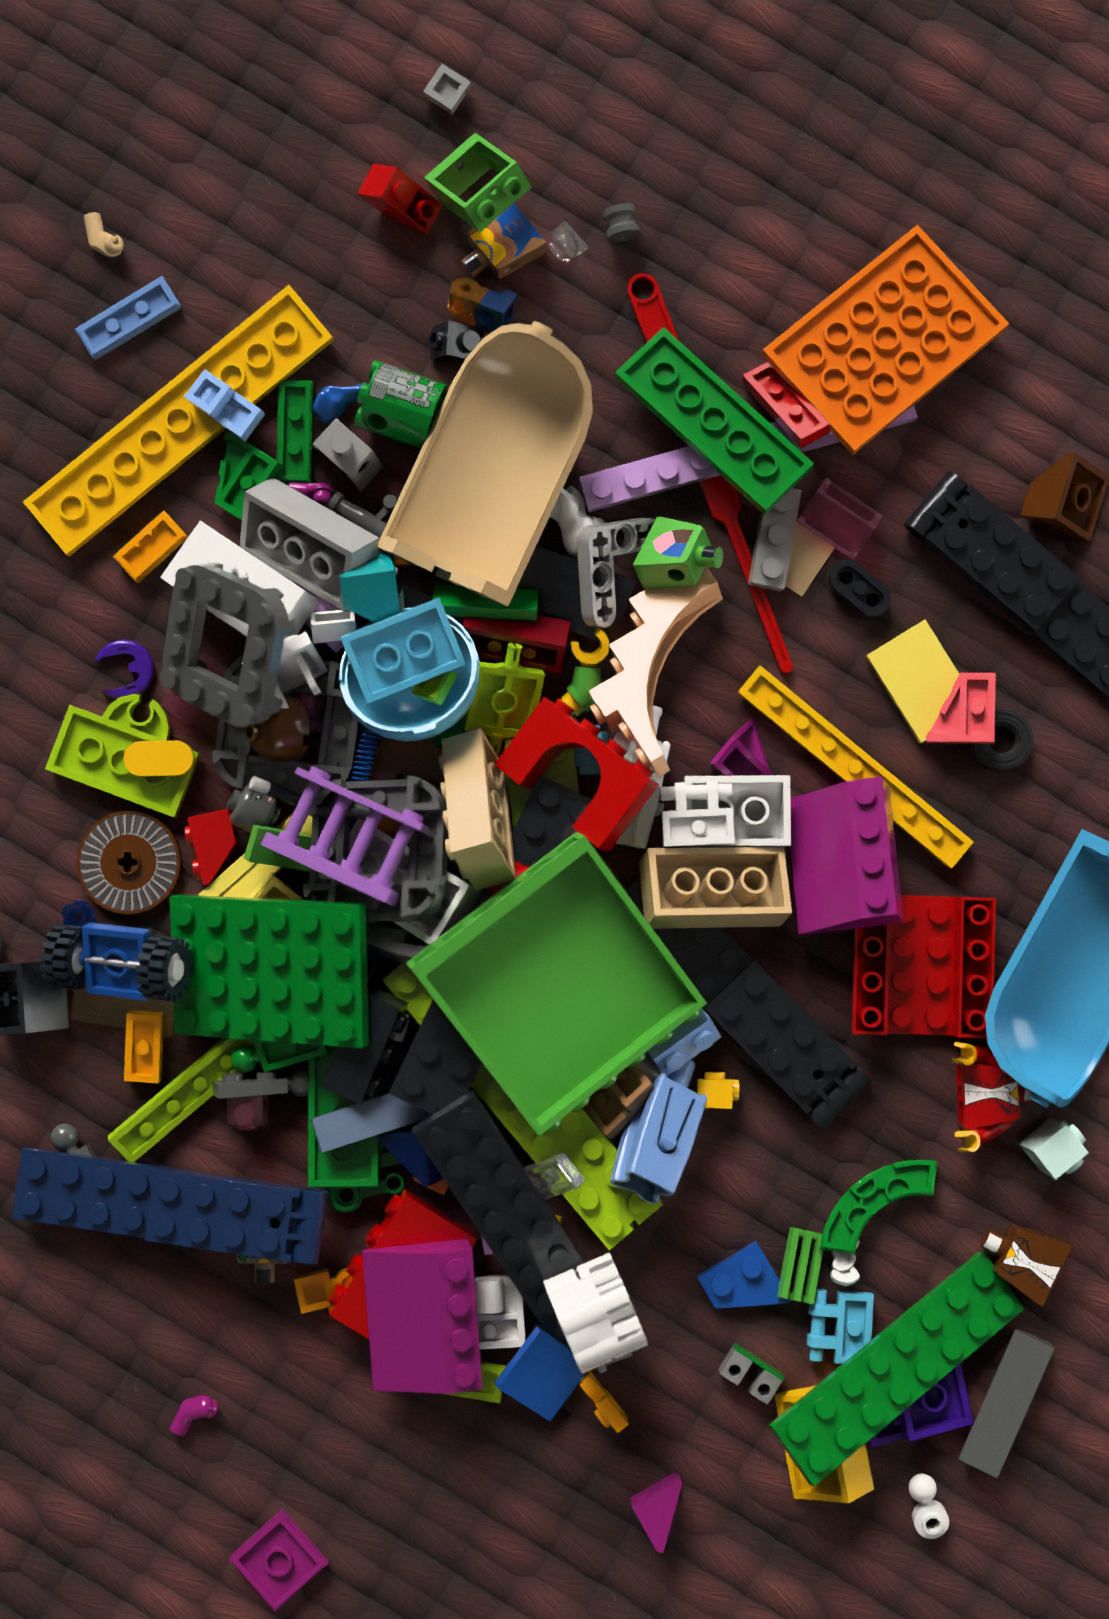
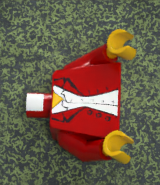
[952,1042,1036,1152]

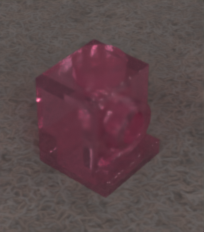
[227,1095,269,1130]

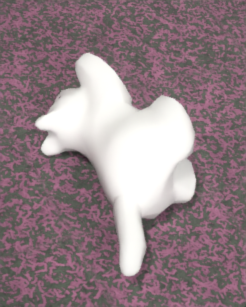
[550,485,605,558]

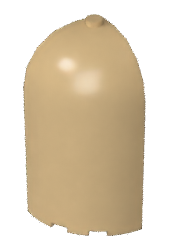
[378,321,593,607]

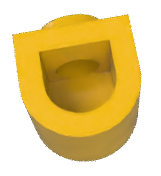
[697,1072,739,1109]

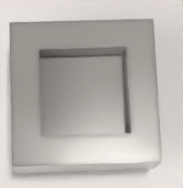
[423,64,471,115]

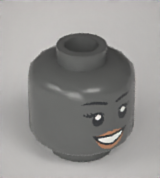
[226,784,281,834]

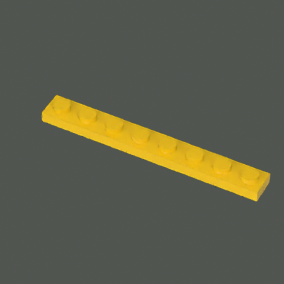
[737,665,973,869]

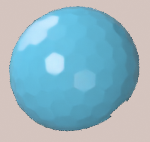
[339,607,479,741]

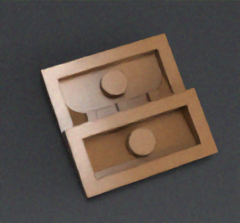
[583,1065,654,1140]

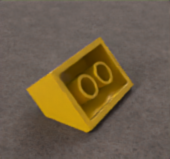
[774,1386,874,1503]

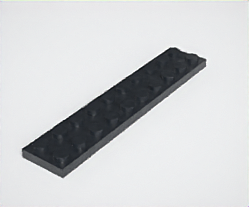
[388,775,592,1114]

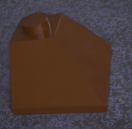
[1021,452,1109,542]

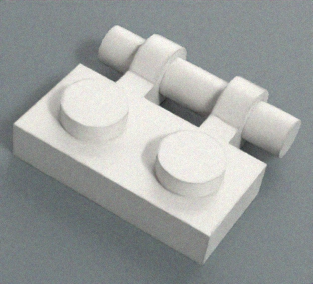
[660,781,735,847]

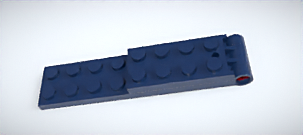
[12,1147,328,1264]

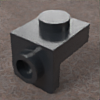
[428,320,484,362]

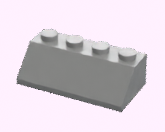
[239,477,379,611]

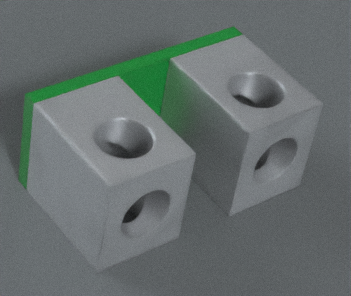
[718,1343,784,1405]

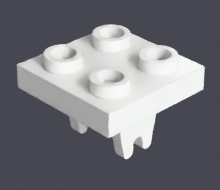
[274,632,328,709]

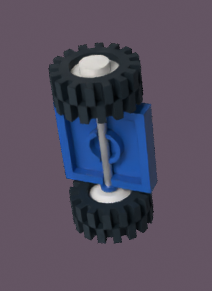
[40,923,193,1002]

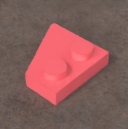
[926,673,996,744]

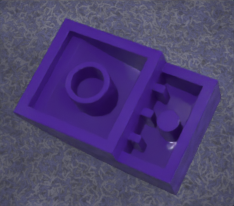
[865,1363,974,1448]

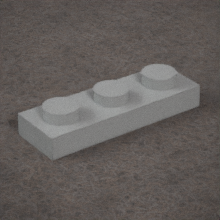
[748,488,802,592]

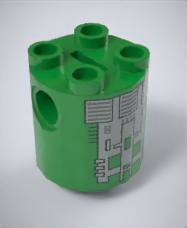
[354,360,448,449]

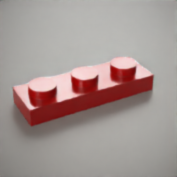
[743,362,830,448]

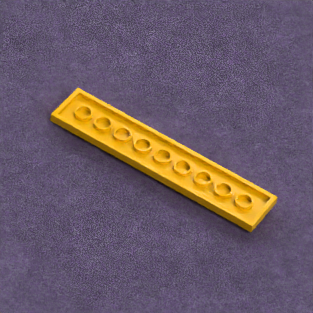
[23,285,334,557]

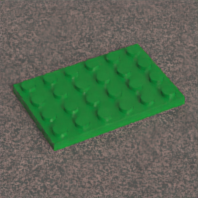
[170,894,369,1048]

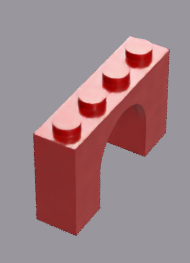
[494,697,660,852]
[327,1188,478,1339]

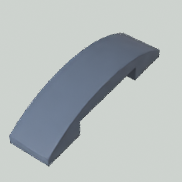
[311,1094,433,1153]

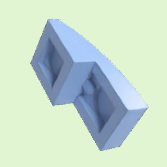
[184,369,265,441]

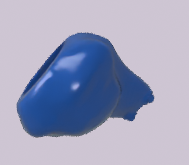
[313,384,362,423]

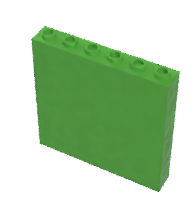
[406,832,707,1136]

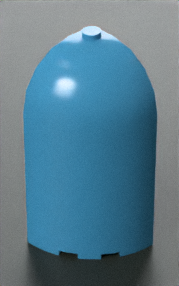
[985,829,1109,1108]

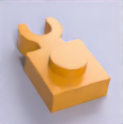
[293,1268,349,1314]
[580,1371,628,1433]

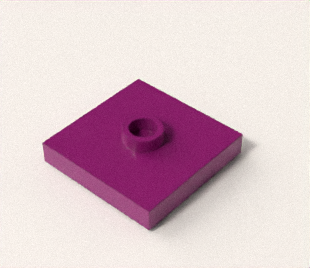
[229,1508,329,1612]

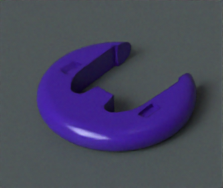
[95,640,155,700]

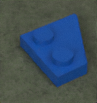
[697,1241,792,1309]

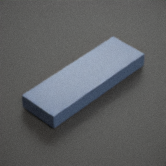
[75,276,182,360]

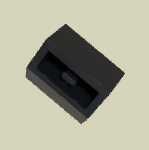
[0,961,70,1035]

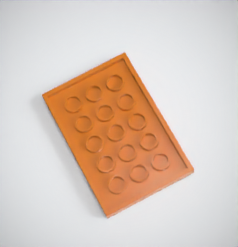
[761,225,1009,455]

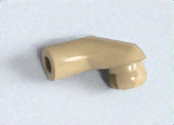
[84,212,124,257]

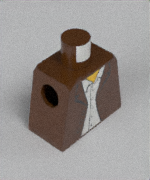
[980,1224,1073,1306]

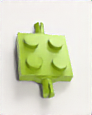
[462,643,545,757]

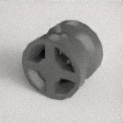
[602,203,641,242]

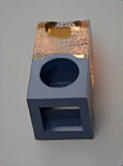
[448,278,517,333]

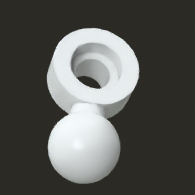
[908,1474,949,1539]

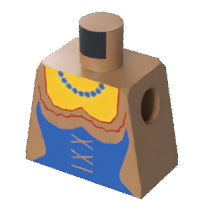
[461,204,546,279]

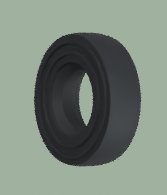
[970,709,1033,771]

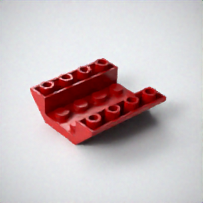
[851,895,996,1038]

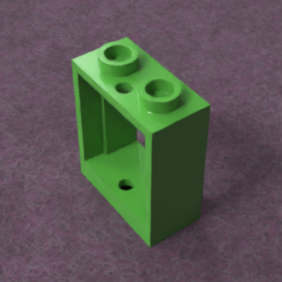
[424,133,532,233]

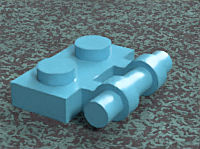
[807,1288,874,1364]

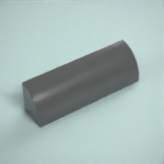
[958,1329,1055,1478]

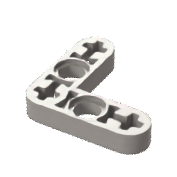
[577,518,656,628]

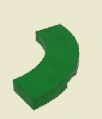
[819,1160,937,1255]

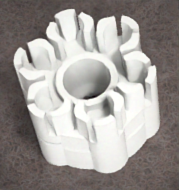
[543,1253,648,1374]

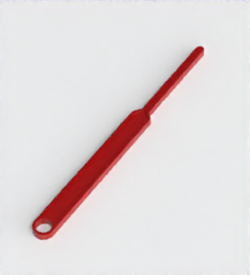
[627,273,793,674]

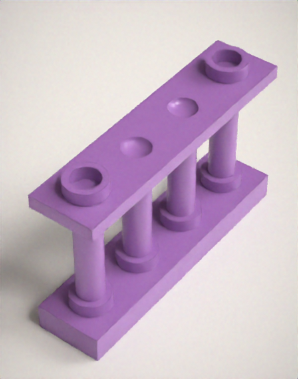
[261,766,431,907]

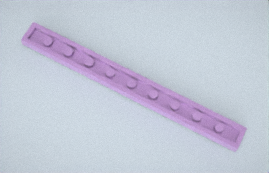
[579,406,918,513]

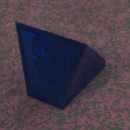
[377,1125,444,1187]

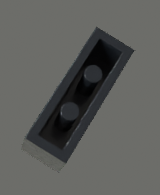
[322,985,409,1104]

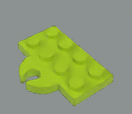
[45,694,201,818]

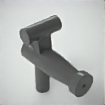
[327,492,397,540]

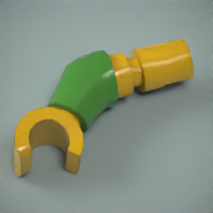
[561,627,609,716]

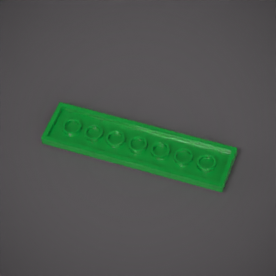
[768,1251,1024,1486]

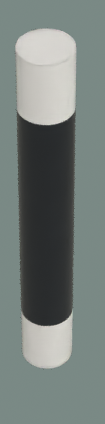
[249,776,302,807]

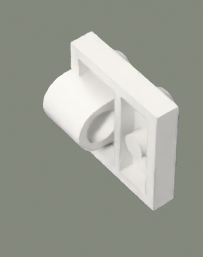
[474,1275,526,1349]

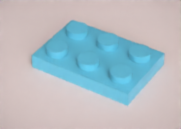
[340,598,466,704]

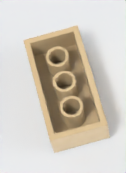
[438,728,516,891]
[639,847,792,929]

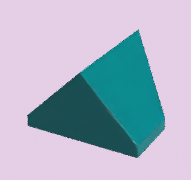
[339,552,400,623]

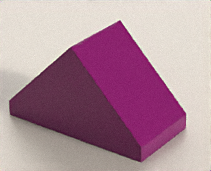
[631,1473,682,1553]

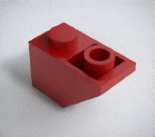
[358,164,443,235]
[184,809,241,886]

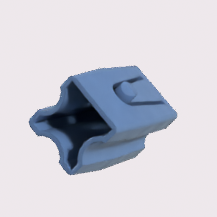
[610,1059,708,1204]

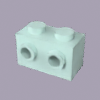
[1018,1117,1089,1179]

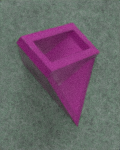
[710,717,774,776]

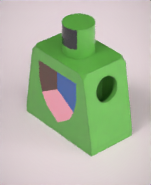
[633,517,723,589]

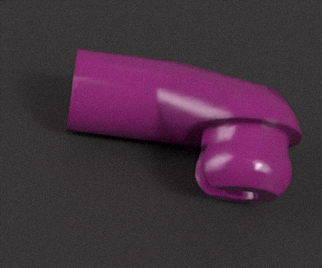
[289,482,334,507]
[169,1395,219,1436]

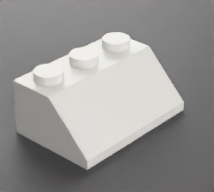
[683,775,791,847]

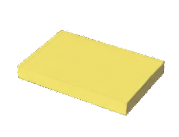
[865,620,959,744]

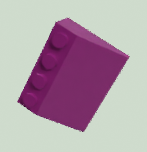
[790,776,904,936]
[362,1239,483,1394]

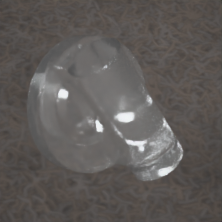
[548,221,588,261]

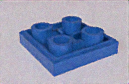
[494,1326,587,1421]

